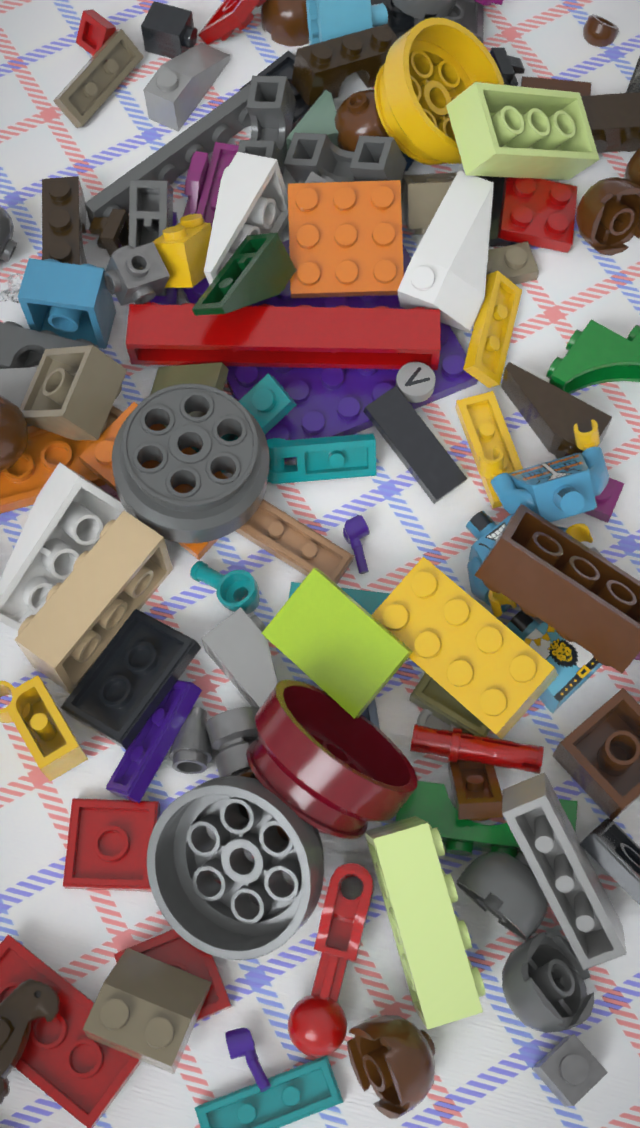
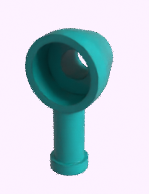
[190,561,260,614]

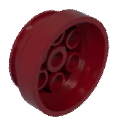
[246,680,418,839]

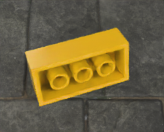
[372,556,558,740]

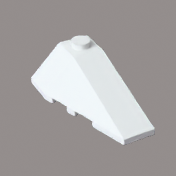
[204,152,289,286]
[397,170,494,333]
[0,462,127,631]

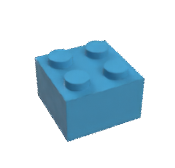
[18,258,116,349]

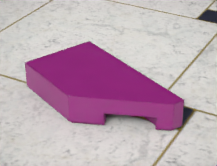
[182,151,209,217]

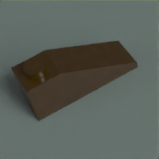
[501,362,612,459]

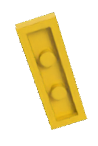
[463,270,522,388]
[455,391,523,509]

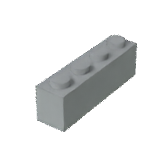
[502,772,627,970]

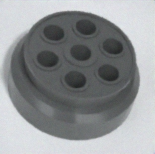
[112,384,270,543]
[147,776,324,960]

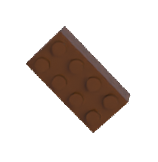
[474,503,640,673]

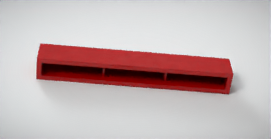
[126,302,441,370]

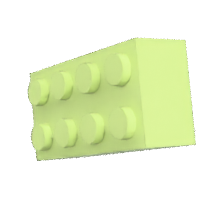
[446,82,600,180]
[364,816,486,1029]

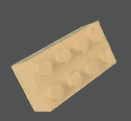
[15,510,173,694]

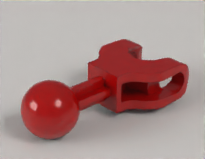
[288,863,374,1057]

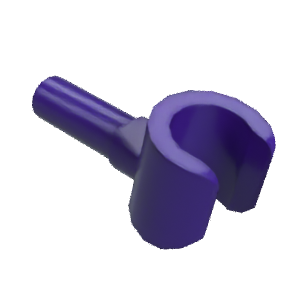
[343,515,370,574]
[225,1027,271,1092]

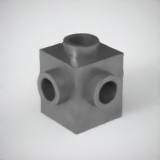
[104,242,170,306]

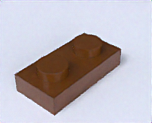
[448,759,504,821]

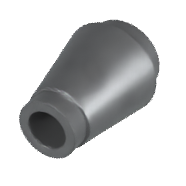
[169,707,212,774]

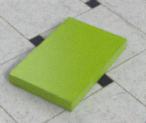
[261,568,413,718]

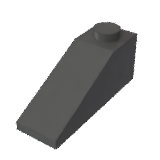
[129,180,173,296]

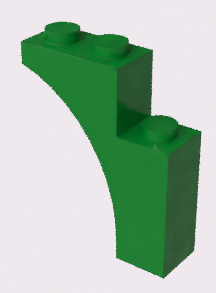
[546,319,640,394]

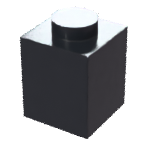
[141,1,198,59]

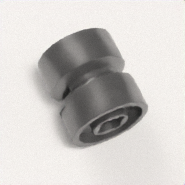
[206,707,259,777]

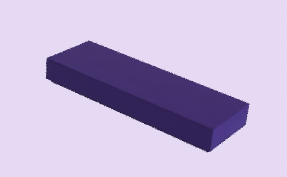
[105,680,202,803]

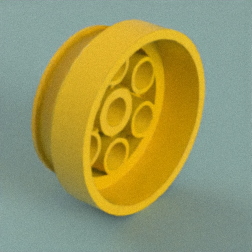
[374,17,505,165]

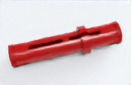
[410,724,544,774]

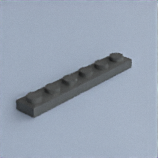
[84,84,251,225]

